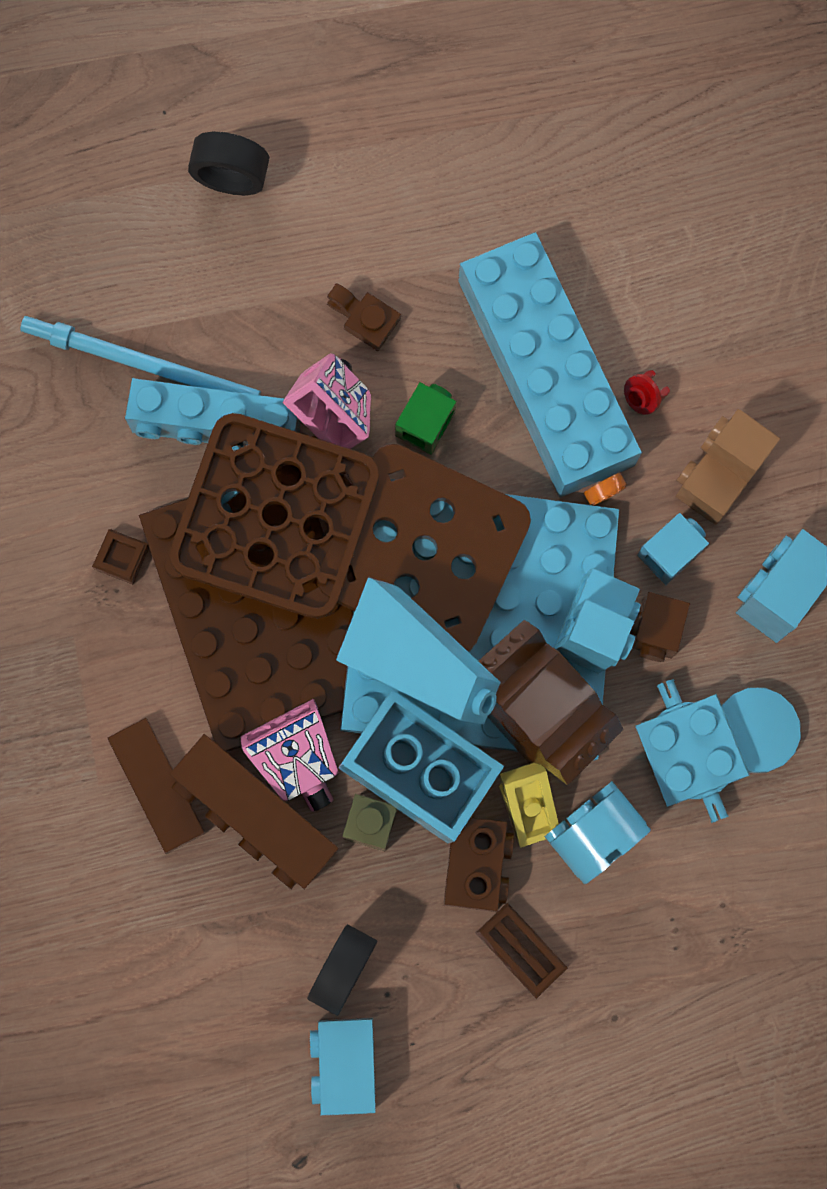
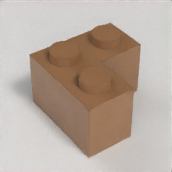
[675,409,781,525]

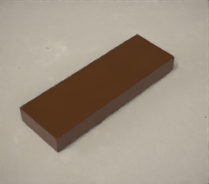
[107,718,206,854]

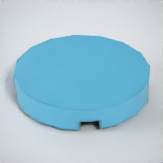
[722,688,801,773]

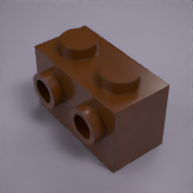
[443,818,514,912]

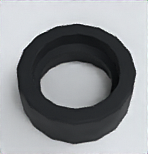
[188,131,270,196]
[307,924,377,1016]

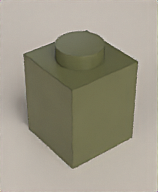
[342,794,397,852]

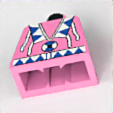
[283,354,371,449]
[240,699,339,811]

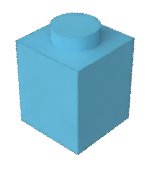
[637,513,709,585]

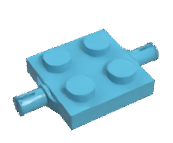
[635,679,750,823]

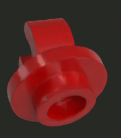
[624,370,670,415]

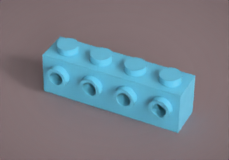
[125,378,301,450]

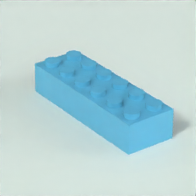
[458,232,642,498]

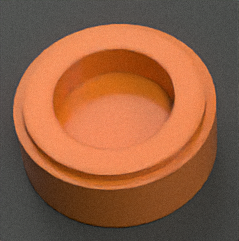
[583,472,627,506]

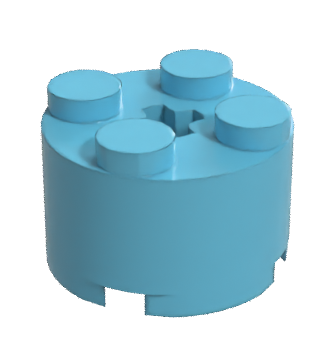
[544,781,651,885]

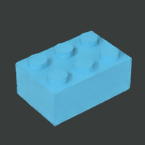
[338,689,504,844]

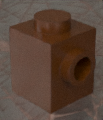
[630,592,690,662]

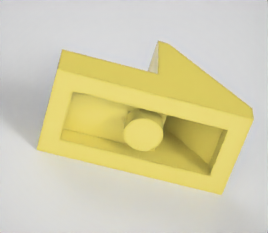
[499,763,559,848]

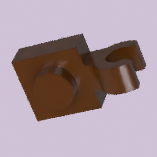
[327,283,401,351]

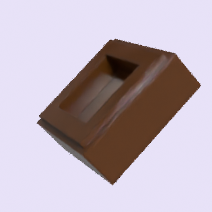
[92,529,149,585]

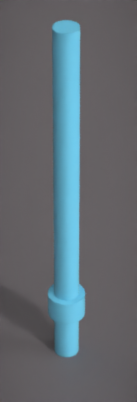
[20,316,261,395]

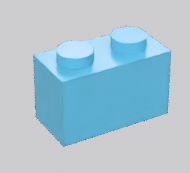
[310,1018,376,1115]

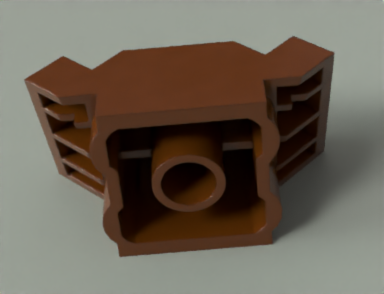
[479,620,624,785]

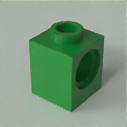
[395,382,456,455]

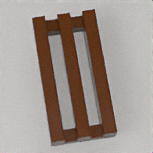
[475,902,568,999]

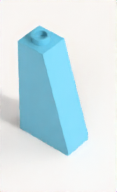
[336,577,501,725]

